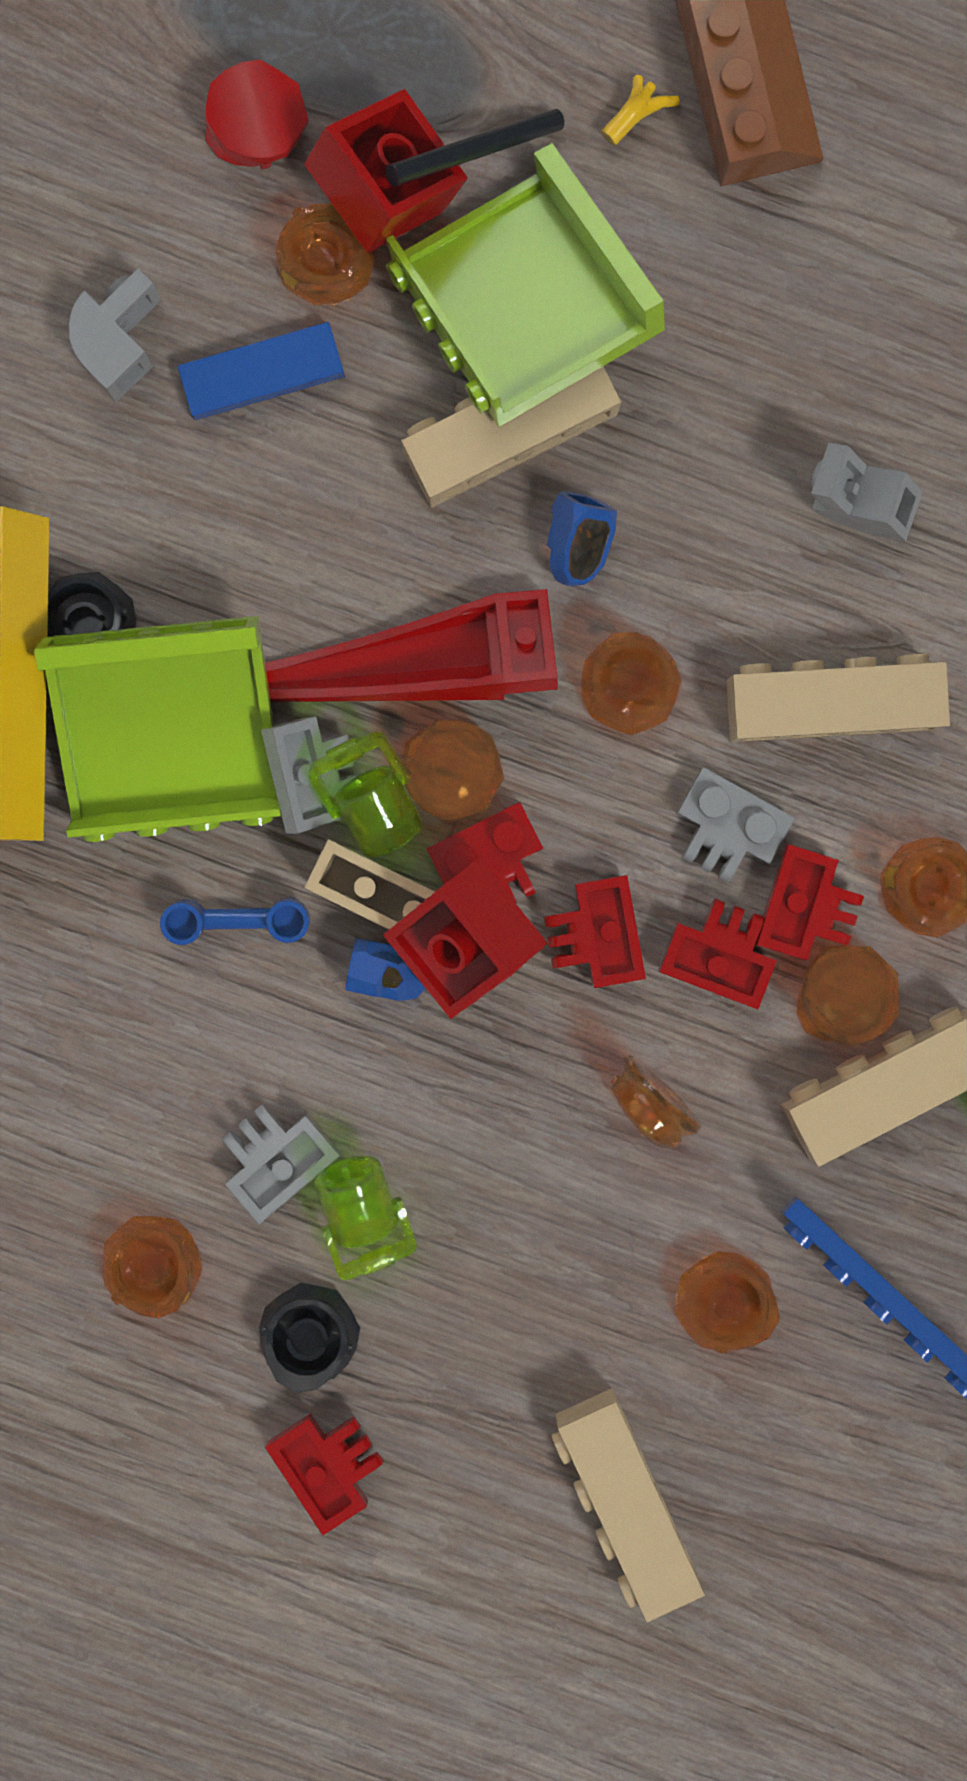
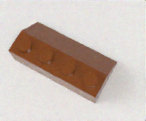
[675,0,823,187]

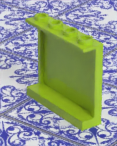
[386,143,665,427]
[34,616,281,842]

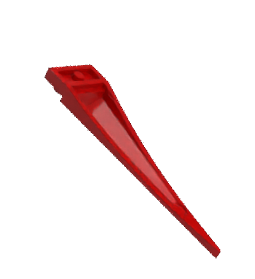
[265,589,558,702]

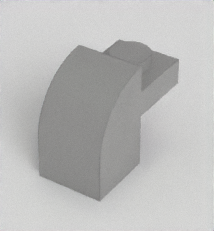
[69,268,162,403]
[811,443,923,541]

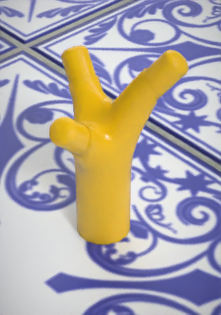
[601,75,680,146]

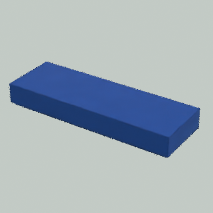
[177,322,345,421]

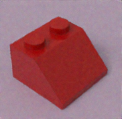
[383,857,548,1019]

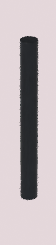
[385,109,565,187]

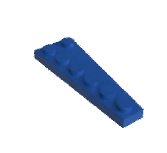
[782,1196,967,1399]

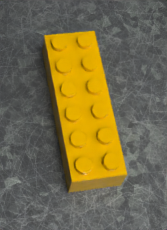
[0,506,49,841]

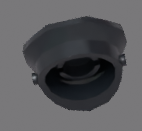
[47,572,136,637]
[259,1283,360,1393]

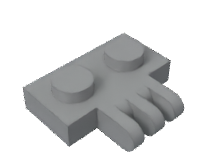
[261,716,359,834]
[676,767,795,883]
[222,1104,341,1224]

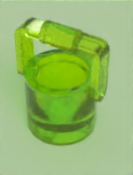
[309,732,424,858]
[315,1156,417,1280]

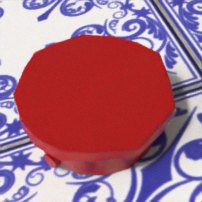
[205,59,309,169]

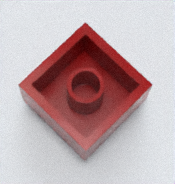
[304,89,468,253]

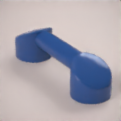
[160,897,310,945]

